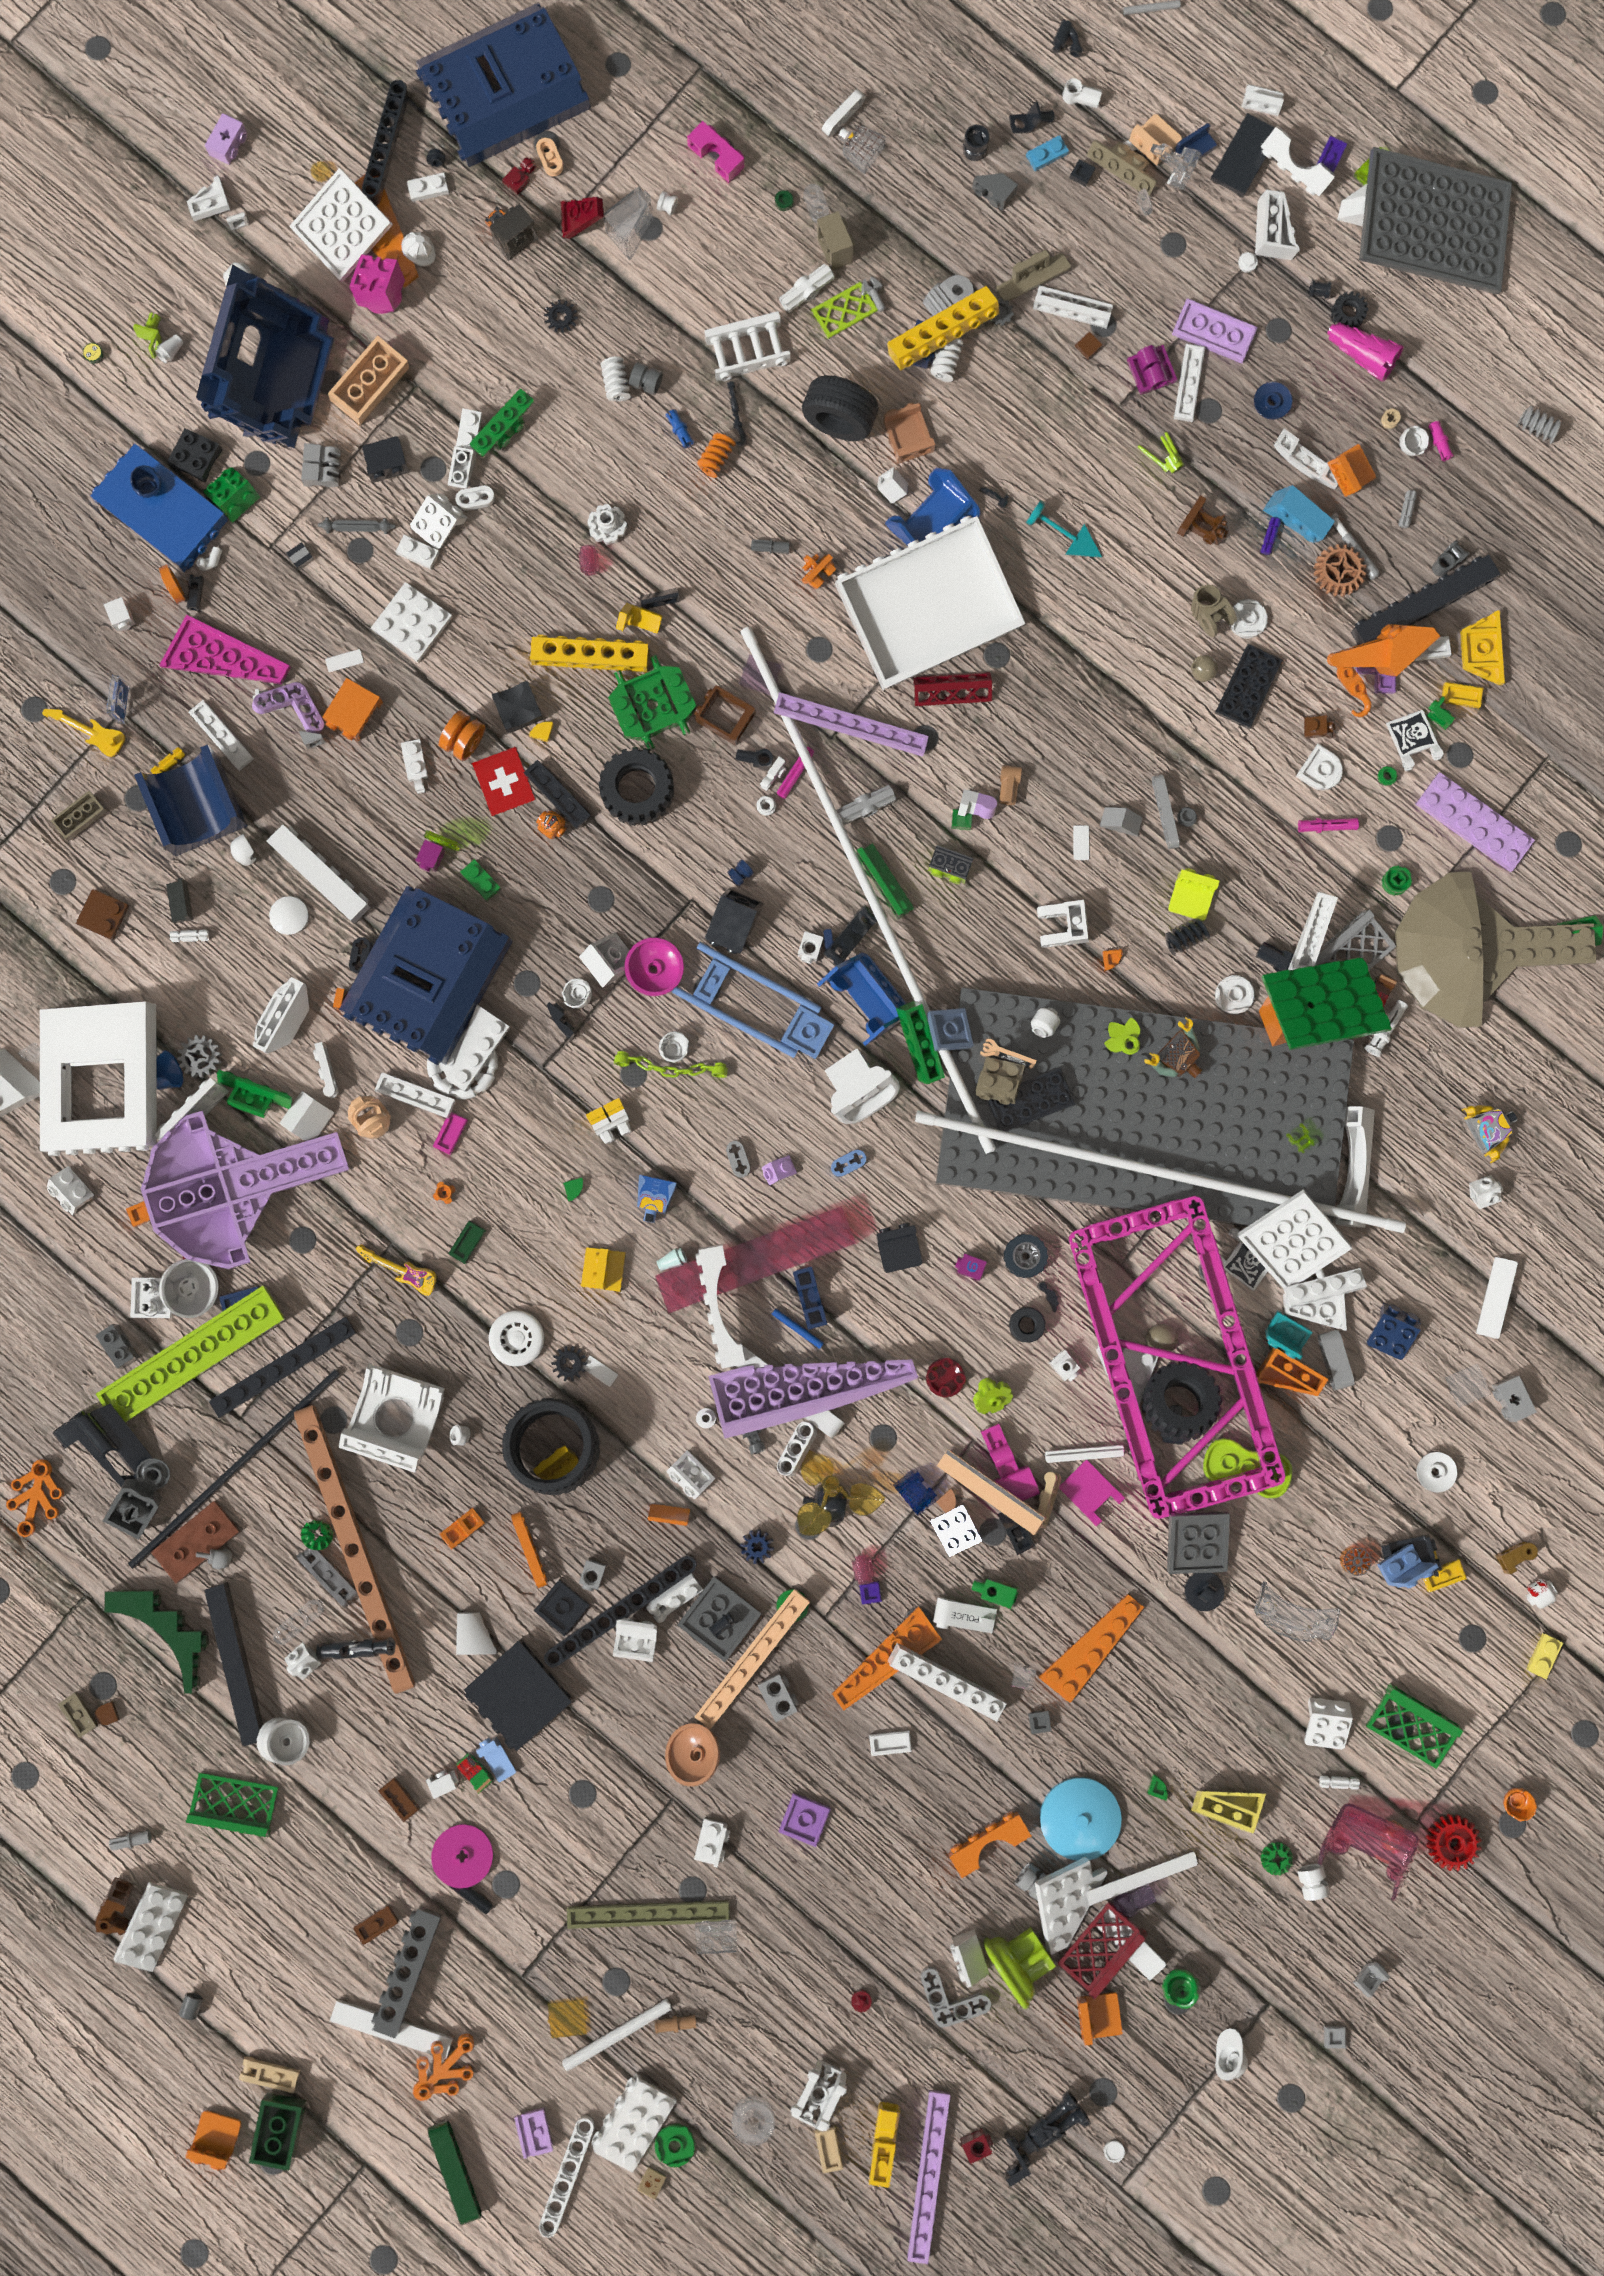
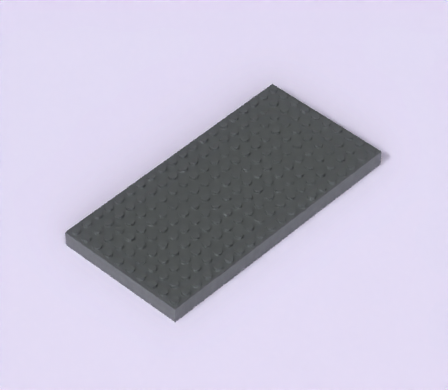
[935,988,1354,1227]

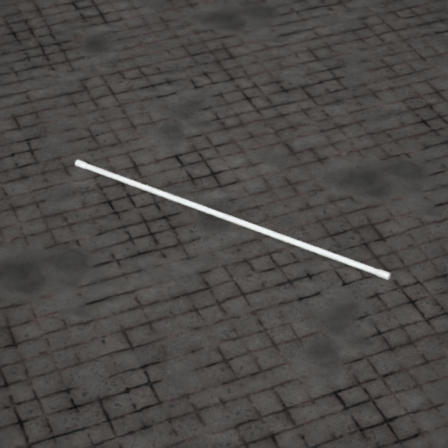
[741,627,996,1154]

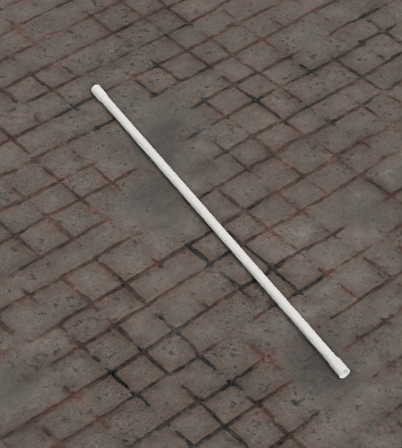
[915,1110,1406,1233]

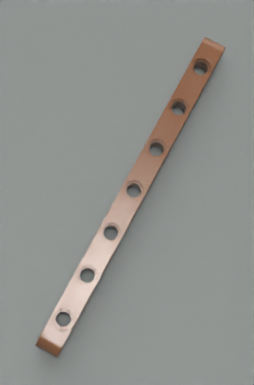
[294,1405,415,1694]

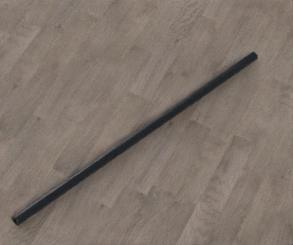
[128,1369,341,1569]

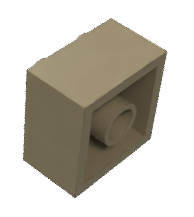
[817,211,855,271]

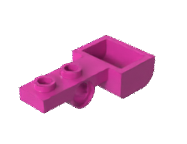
[980,1423,1040,1501]

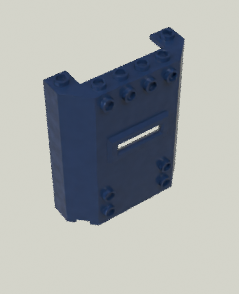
[415,2,591,167]
[339,886,513,1065]

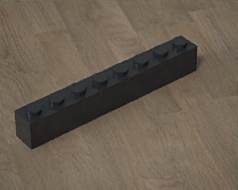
[1351,555,1501,645]

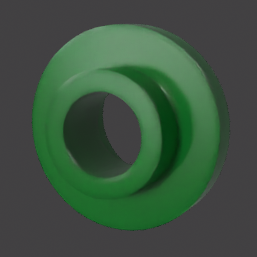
[1377,766,1397,786]

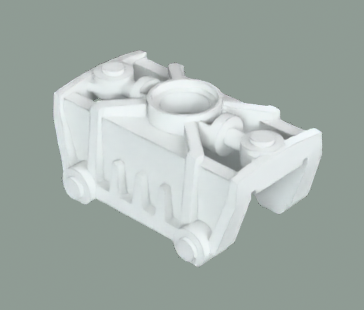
[791,2059,847,2131]

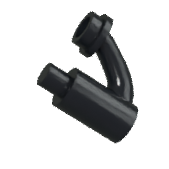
[1052,20,1084,58]

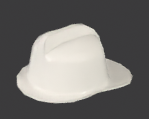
[1216,2029,1248,2081]

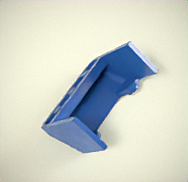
[817,953,907,1046]

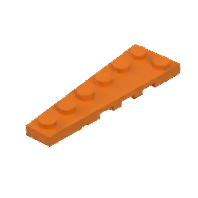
[1038,1594,1144,1703]
[832,1606,942,1711]

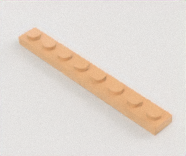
[695,1589,810,1729]

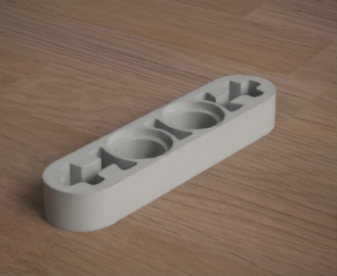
[1152,774,1179,849]

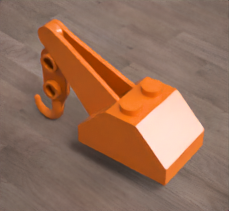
[1327,624,1440,717]

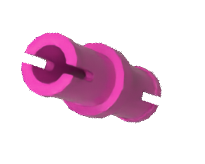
[1428,421,1454,461]

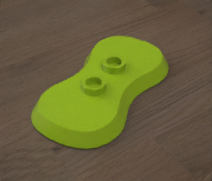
[1203,1439,1292,1498]

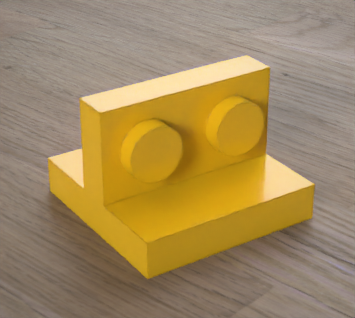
[581,1247,626,1292]

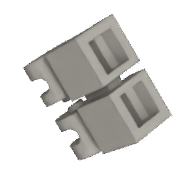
[301,443,341,487]

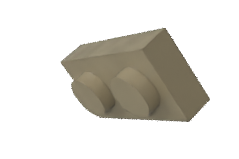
[58,1692,99,1738]

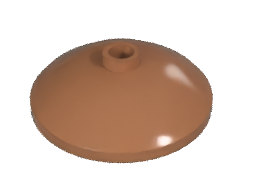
[665,1723,720,1786]

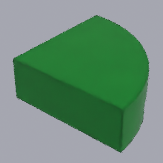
[563,1178,584,1202]
[1147,1774,1168,1801]

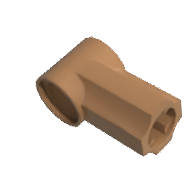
[999,765,1022,805]

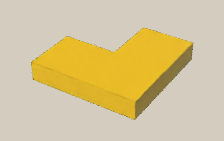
[1423,1551,1467,1592]

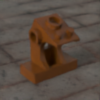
[1177,495,1229,546]
[95,1877,134,1935]

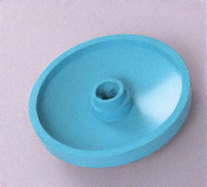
[1040,1777,1121,1861]

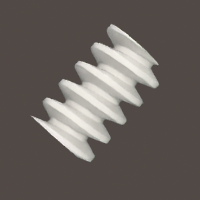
[930,339,963,382]
[601,356,631,402]

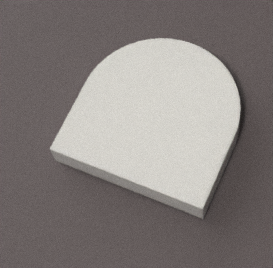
[1296,744,1343,790]

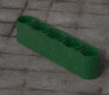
[427,2120,482,2225]

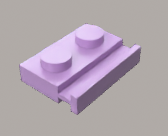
[514,2108,554,2159]

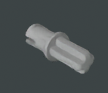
[109,1830,152,1851]

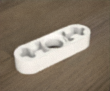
[822,89,866,137]

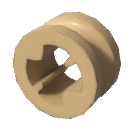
[1381,409,1401,429]

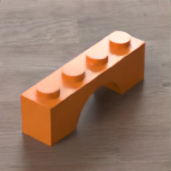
[948,1811,1031,1878]

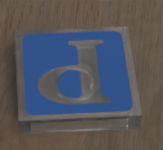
[106,675,130,724]

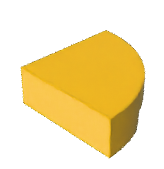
[529,722,554,742]

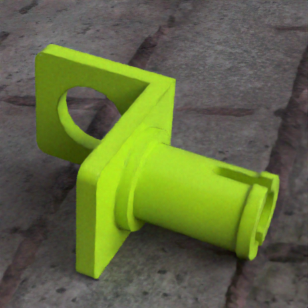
[133,313,162,359]

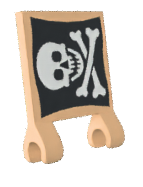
[980,1039,1037,1069]

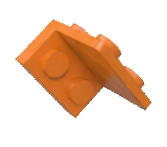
[1327,444,1376,497]
[1076,1992,1122,2046]

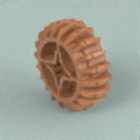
[1313,544,1366,597]

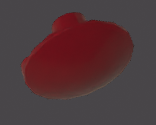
[926,1358,966,1398]

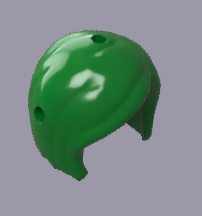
[1162,1968,1201,2009]

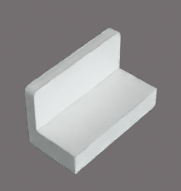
[1242,85,1284,116]

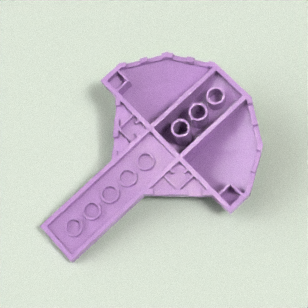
[141,1111,349,1269]

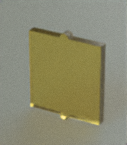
[547,1999,587,2039]

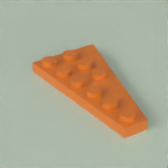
[355,175,419,288]

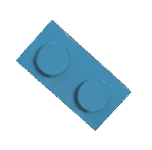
[1026,135,1069,172]

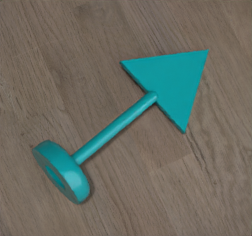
[1026,499,1102,558]

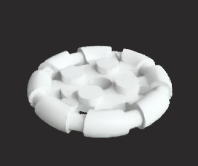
[427,1029,498,1100]

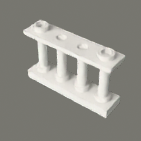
[704,311,790,381]

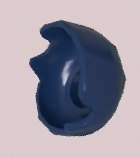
[130,465,161,498]

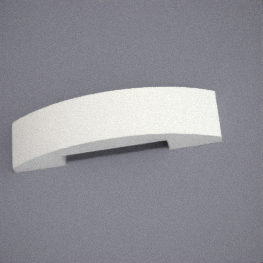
[1274,429,1338,489]

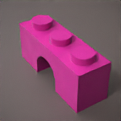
[687,121,745,183]

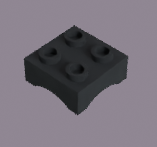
[167,428,223,483]
[492,680,543,734]

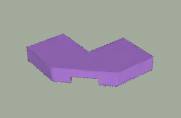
[1356,667,1396,694]

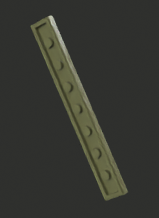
[567,1900,730,1929]

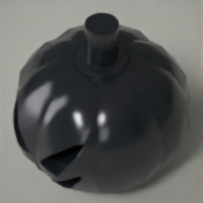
[802,1482,848,1527]

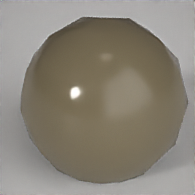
[1191,655,1218,682]

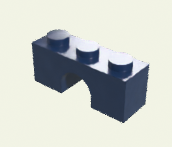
[793,1266,827,1330]

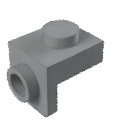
[1353,1962,1390,1997]

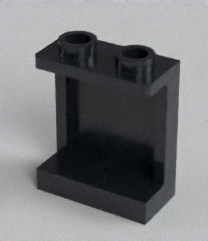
[1381,1534,1442,1577]

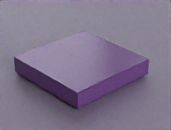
[778,1792,831,1847]

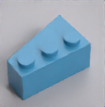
[1263,485,1335,543]

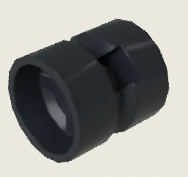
[963,124,989,161]

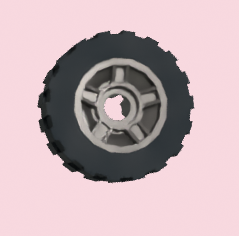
[1003,1234,1048,1278]

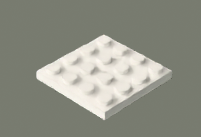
[290,168,393,282]
[1238,1189,1352,1289]

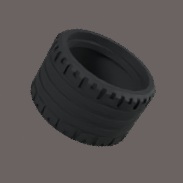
[502,1398,600,1495]

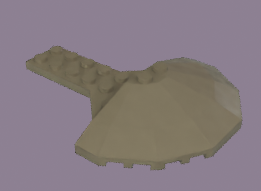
[1394,871,1596,1028]

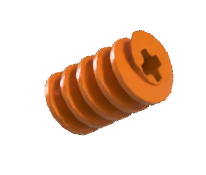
[697,433,736,478]

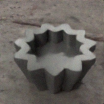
[989,298,1014,326]

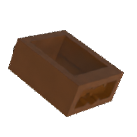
[695,685,756,746]

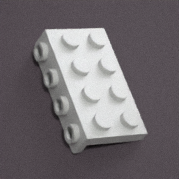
[592,2073,677,2173]

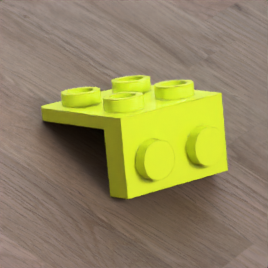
[1168,868,1219,921]

